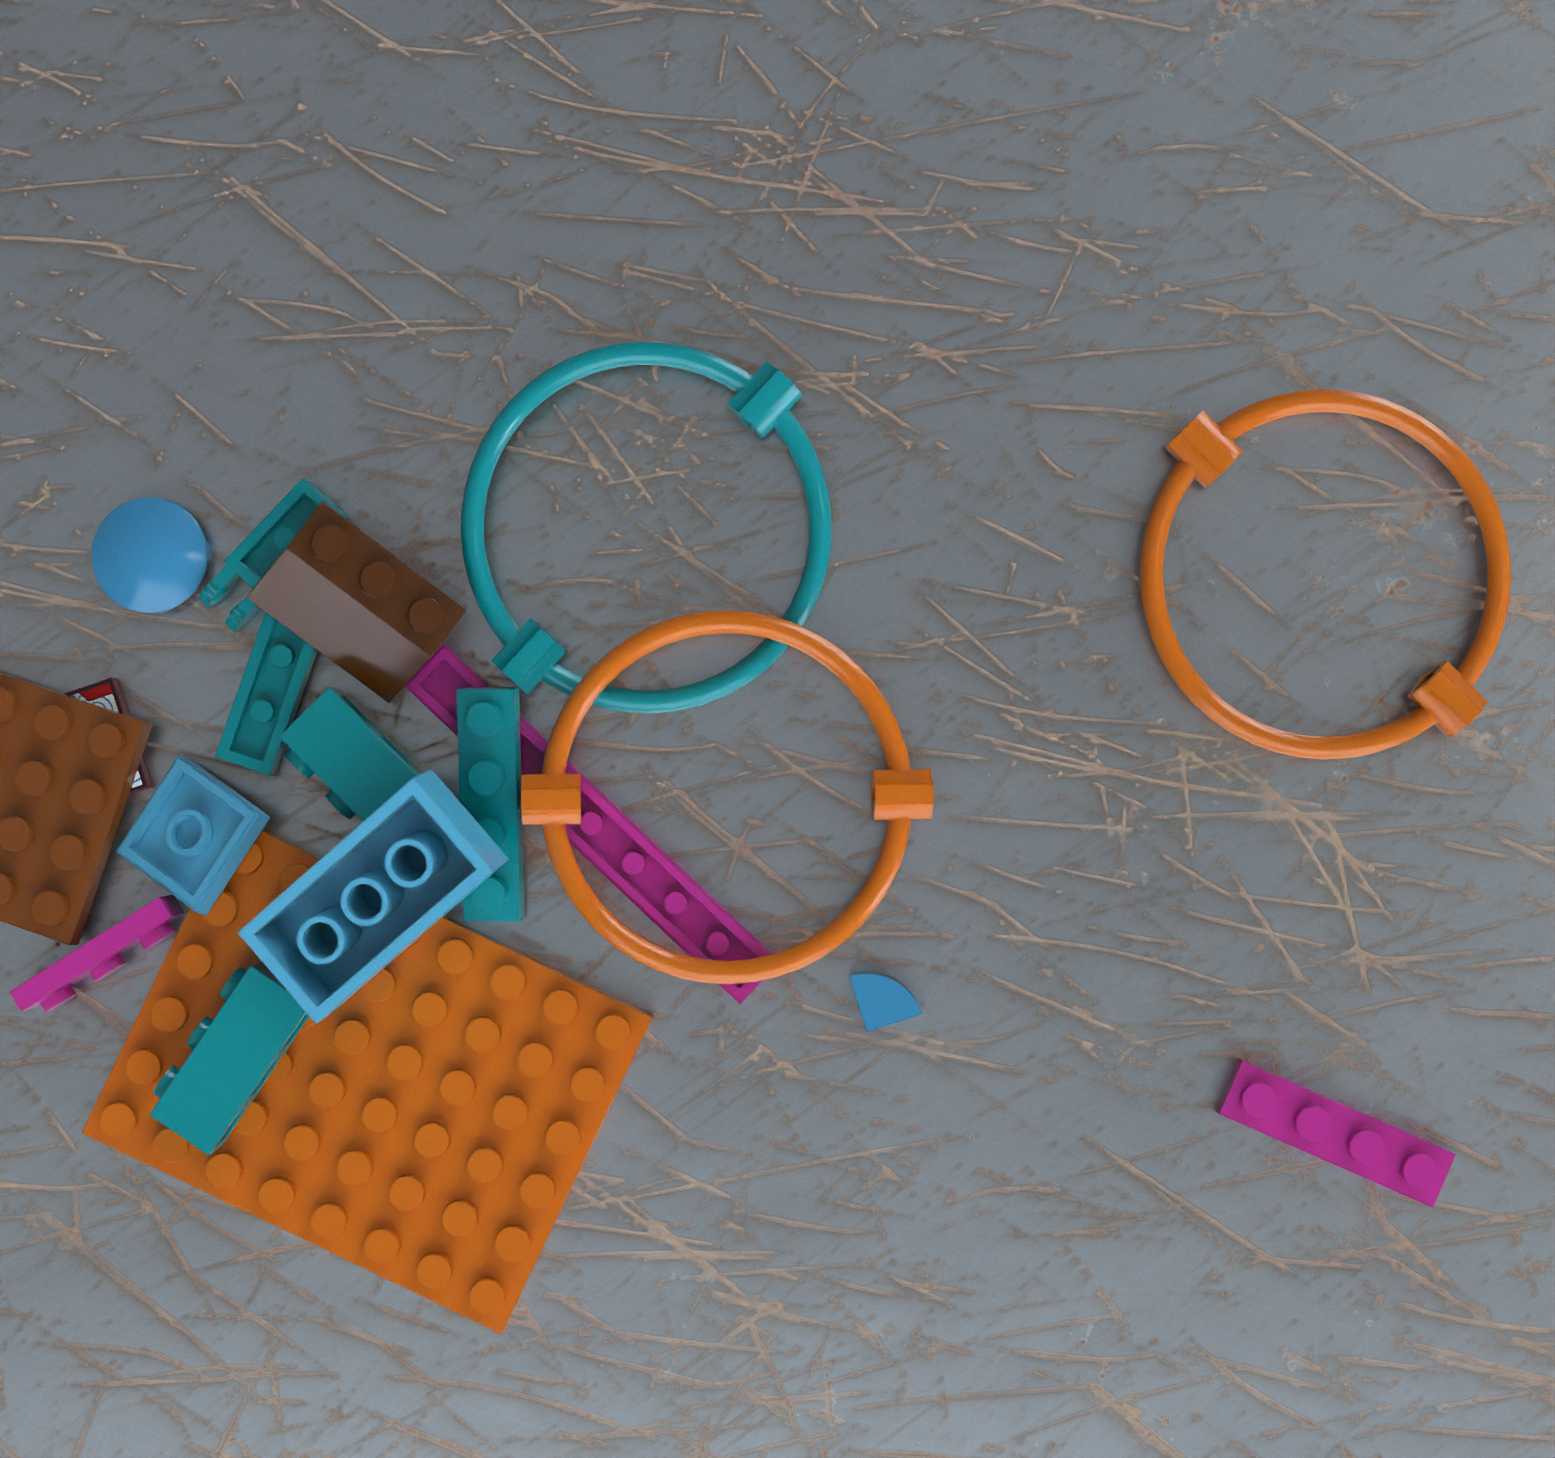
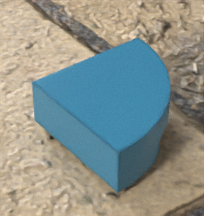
[849,972,922,1032]

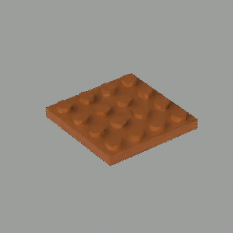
[0,672,153,945]

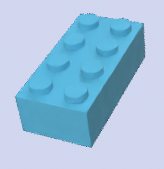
[237,769,509,1024]

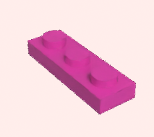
[9,895,185,1013]

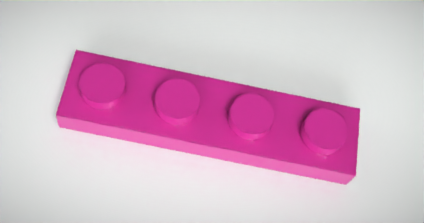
[1215,1058,1456,1208]

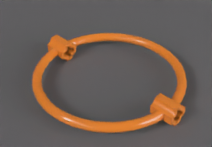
[1140,389,1511,760]
[521,610,934,984]

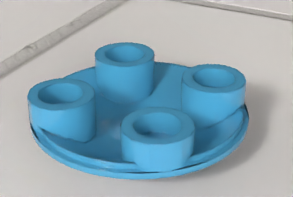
[92,497,211,614]

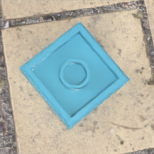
[116,754,271,916]

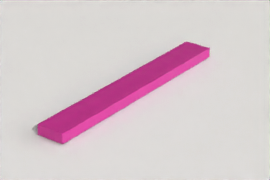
[405,643,772,1004]

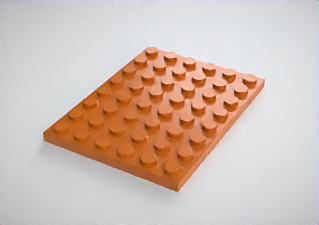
[82,829,654,1334]

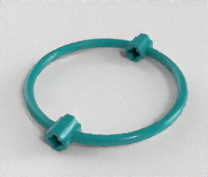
[461,342,832,713]

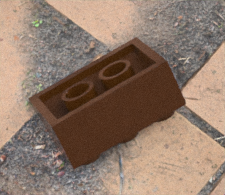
[246,501,467,703]

